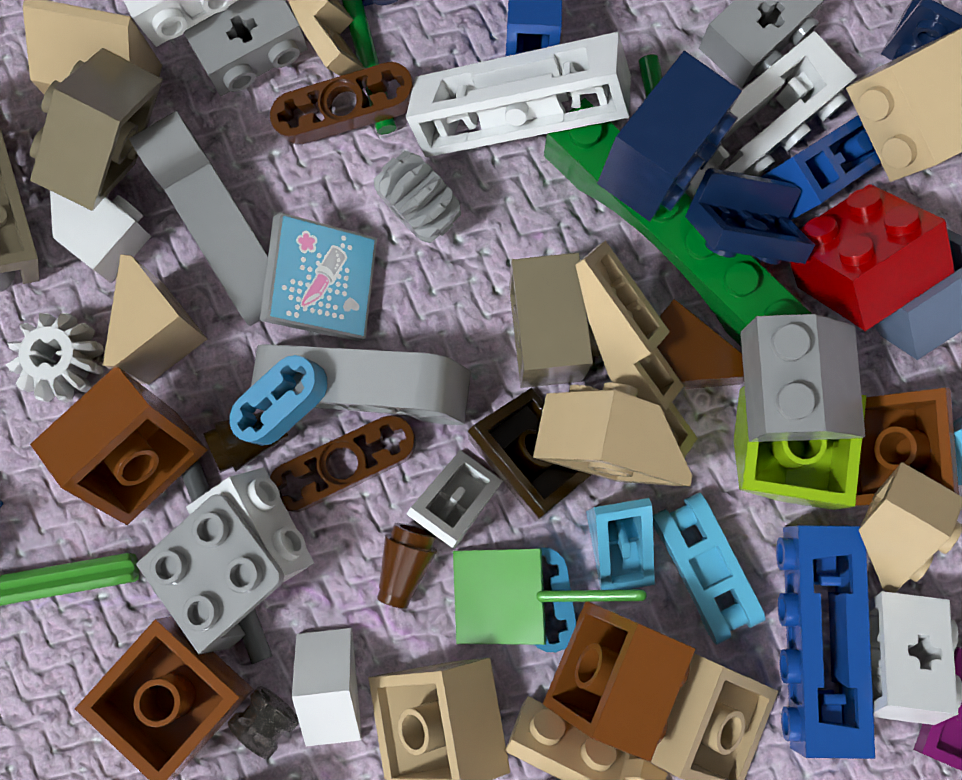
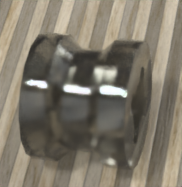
[227,686,299,759]

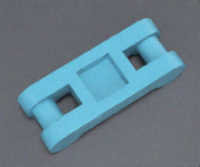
[653,492,766,645]

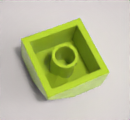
[733,386,867,510]

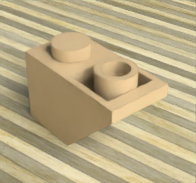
[859,462,962,593]

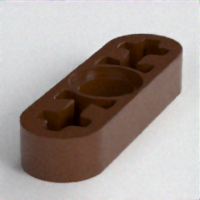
[270,62,414,144]
[270,416,416,512]

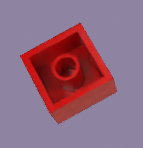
[790,184,954,331]

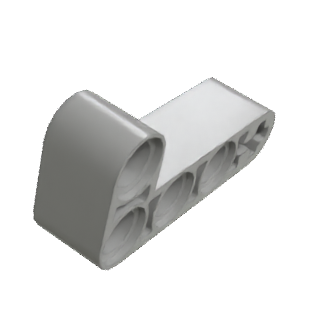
[129,110,268,326]
[251,344,471,425]

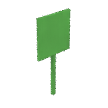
[453,548,647,645]

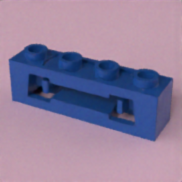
[776,525,875,759]

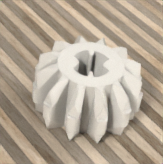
[6,313,105,403]

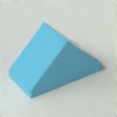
[586,498,655,590]

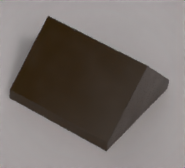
[467,388,592,521]

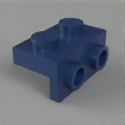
[685,168,815,265]

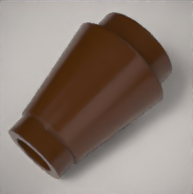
[377,523,437,609]

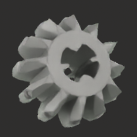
[373,151,461,243]

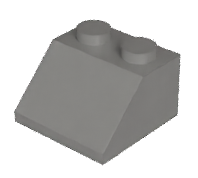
[741,314,865,442]

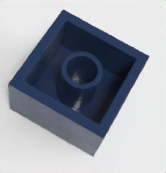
[597,50,742,222]

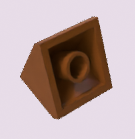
[855,388,959,506]

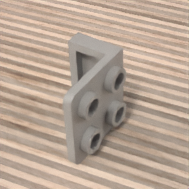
[136,494,284,654]

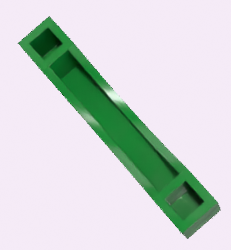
[544,97,812,347]

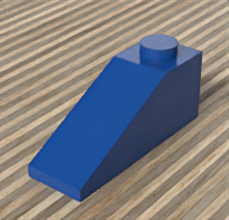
[761,115,881,220]

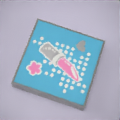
[260,212,377,341]

